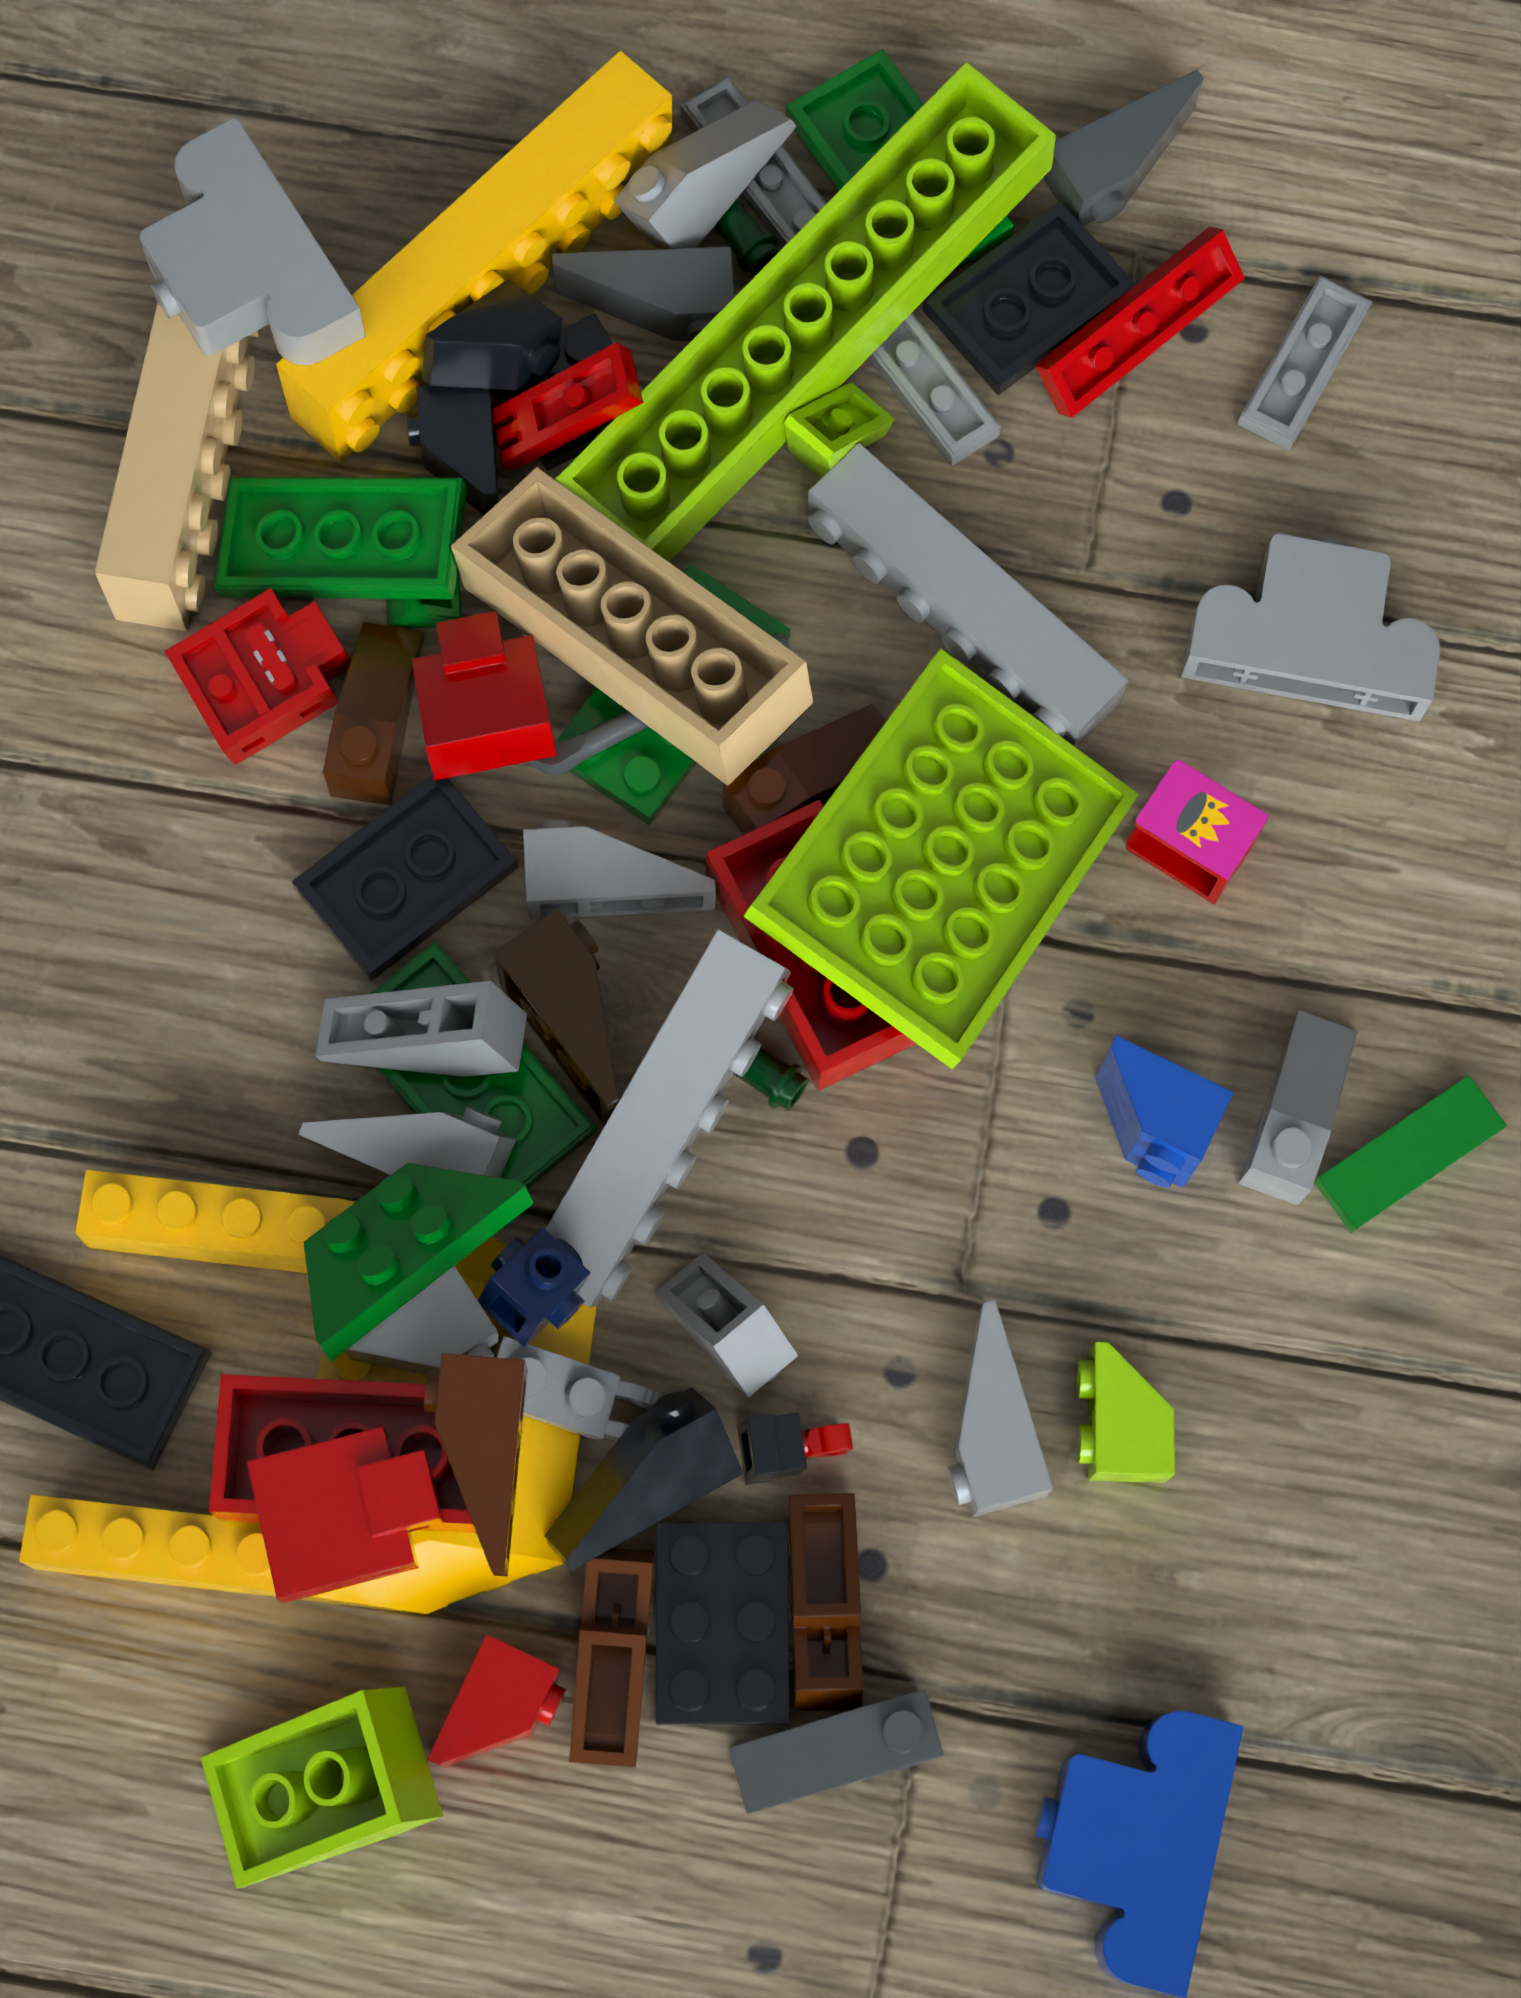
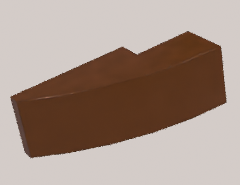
[789,1493,863,1711]
[569,1548,655,1767]

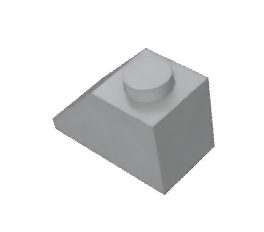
[654,1252,798,1397]
[345,1265,498,1375]

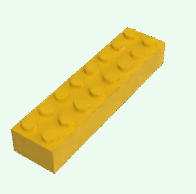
[276,50,672,464]

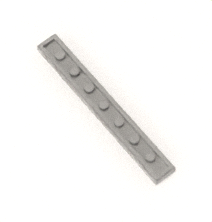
[681,76,1001,467]

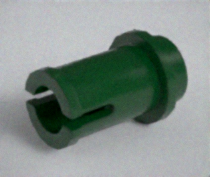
[713,199,779,275]
[733,1047,809,1111]

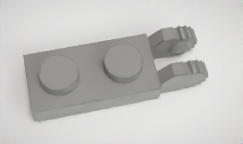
[492,1336,664,1442]

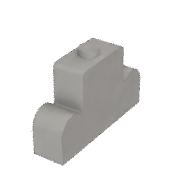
[139,116,365,365]
[1181,534,1440,722]

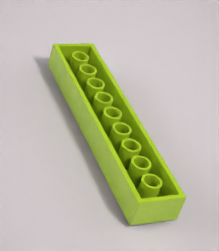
[555,62,1056,562]

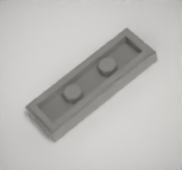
[1237,275,1372,451]

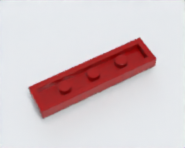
[1035,226,1245,418]

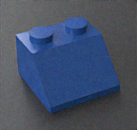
[1095,1035,1234,1188]

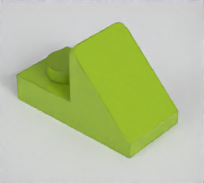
[784,382,895,479]

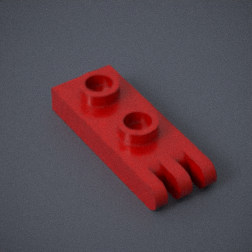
[491,342,644,470]

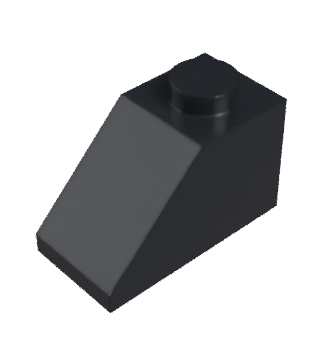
[422,279,563,390]
[407,386,499,515]

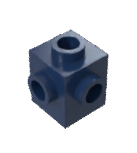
[478,1228,591,1347]

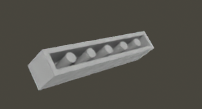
[807,443,1129,747]
[545,929,793,1307]

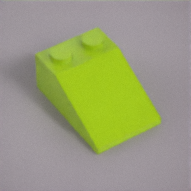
[200,1686,443,1889]

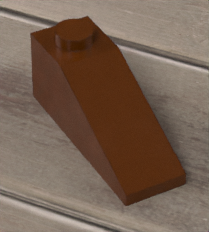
[323,622,424,806]
[722,704,886,835]
[424,1353,528,1577]

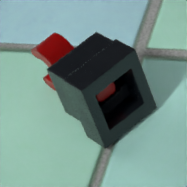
[737,1413,853,1485]

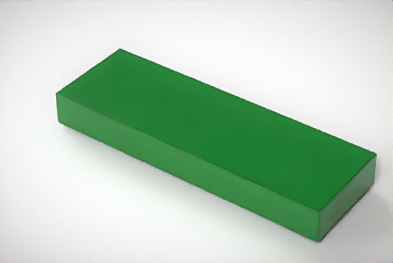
[1314,1075,1507,1234]

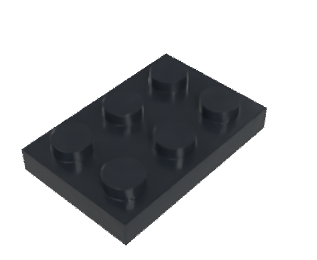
[923,201,1136,395]
[291,774,518,981]
[656,1522,790,1726]

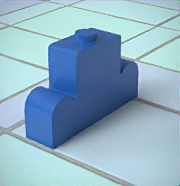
[1035,1711,1244,1998]

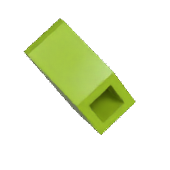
[1076,1342,1175,1483]

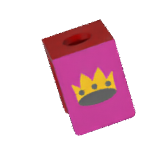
[1125,760,1270,905]

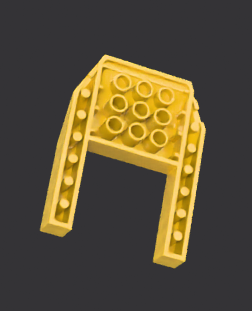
[19,1170,597,1615]

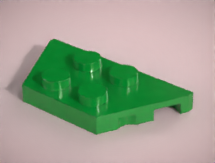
[303,1163,534,1362]

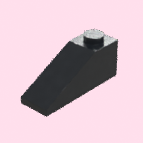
[545,1387,744,1571]

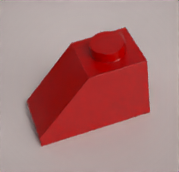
[427,1634,567,1768]

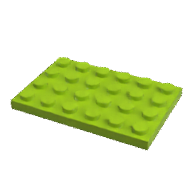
[743,648,1139,1069]

